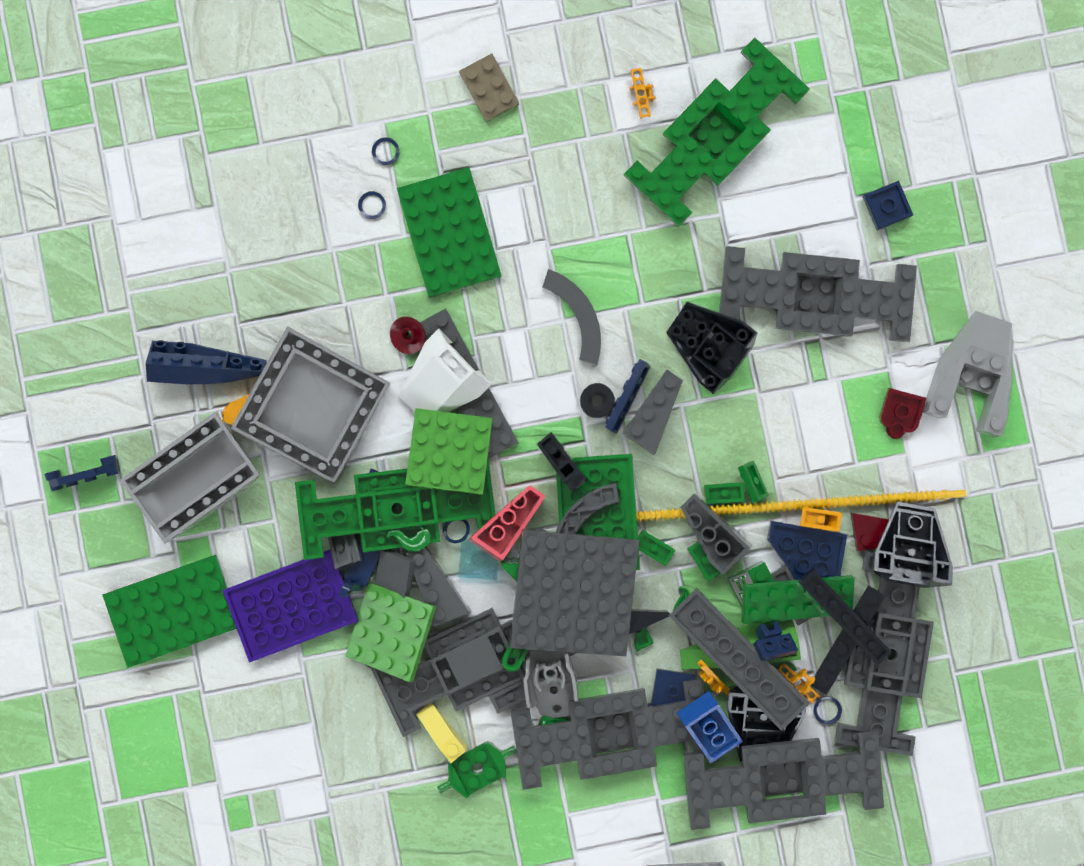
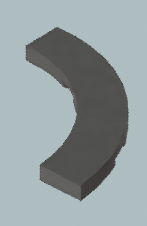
[542,269,601,365]
[556,483,620,534]

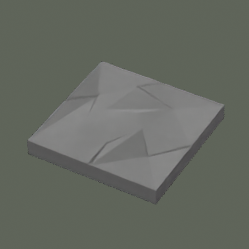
[230,326,390,484]

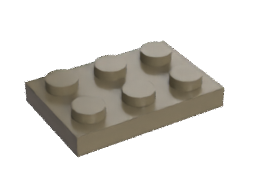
[459,53,519,122]

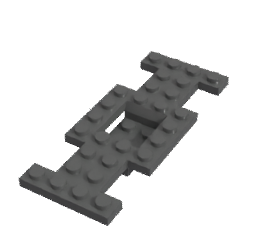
[719,246,917,342]
[370,607,576,737]
[510,678,707,790]
[683,731,884,830]

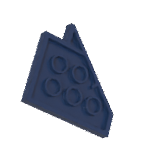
[767,521,847,580]

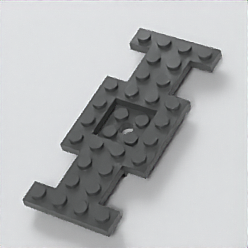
[834,551,934,756]

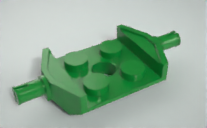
[437,741,517,798]

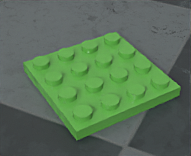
[405,408,492,495]
[345,582,437,682]

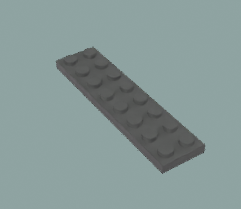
[420,308,519,459]
[669,588,810,731]

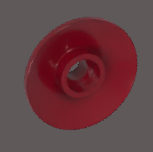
[390,316,426,354]

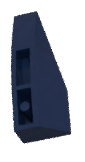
[145,340,267,385]

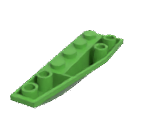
[680,620,801,670]

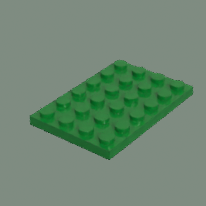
[397,167,502,298]
[556,454,640,570]
[102,555,237,668]

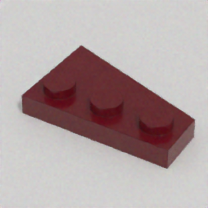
[850,513,889,551]

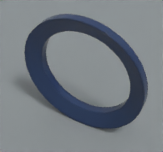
[372,137,400,165]
[358,191,386,219]
[443,520,470,544]
[813,696,842,725]

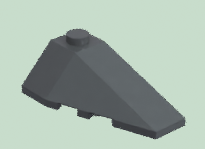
[680,494,752,575]

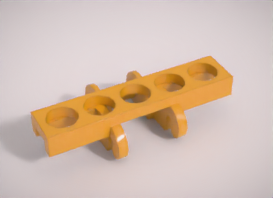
[629,68,656,119]
[697,659,729,696]
[778,662,820,703]

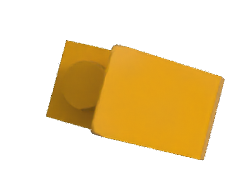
[800,507,842,532]

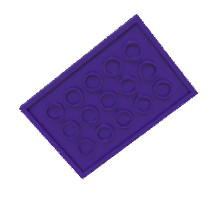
[223,549,358,663]

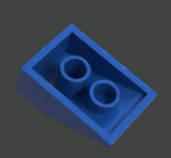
[677,691,743,763]

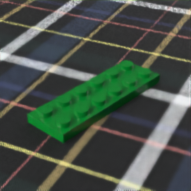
[741,575,855,624]

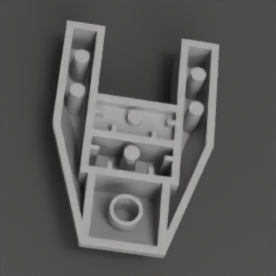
[922,311,1013,437]

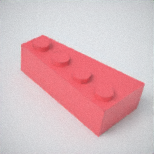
[468,485,546,562]

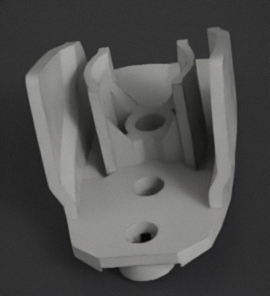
[524,649,579,718]

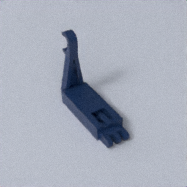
[338,529,390,598]

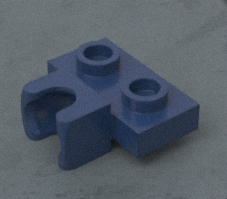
[753,621,798,662]

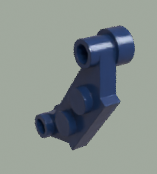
[44,455,119,492]

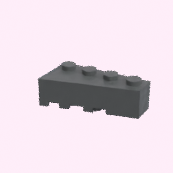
[622,370,683,455]
[406,546,471,627]

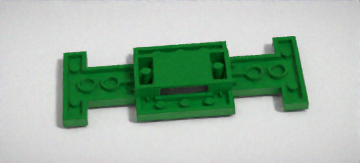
[623,37,810,227]

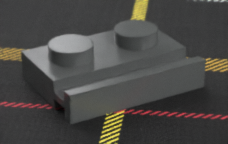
[328,533,363,570]

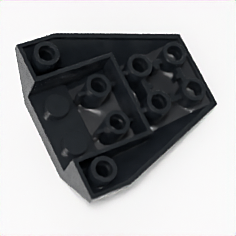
[666,302,758,394]

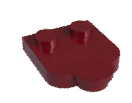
[879,388,927,439]

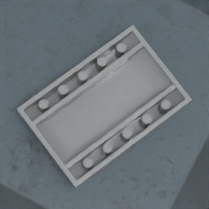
[120,412,260,543]

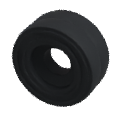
[580,383,615,418]

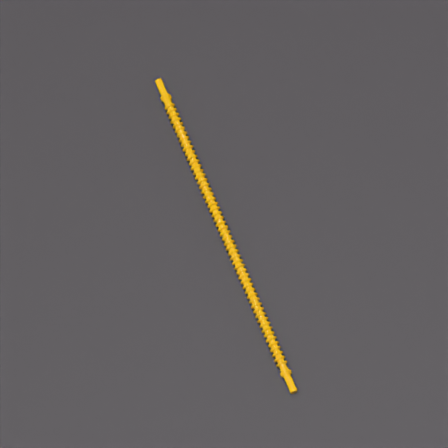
[636,490,966,522]

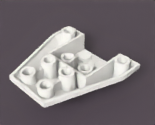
[399,329,492,412]

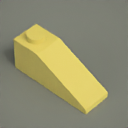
[416,702,467,763]

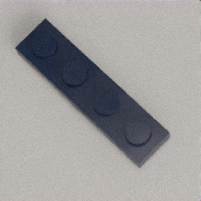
[605,359,651,434]

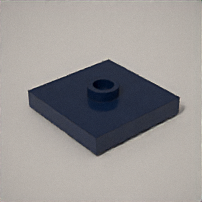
[862,181,913,231]
[651,668,695,706]

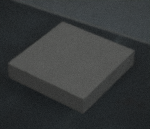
[375,549,415,598]

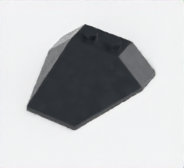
[873,501,953,588]
[727,686,808,762]

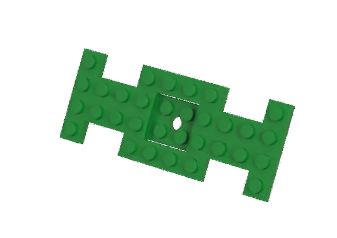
[295,458,495,560]

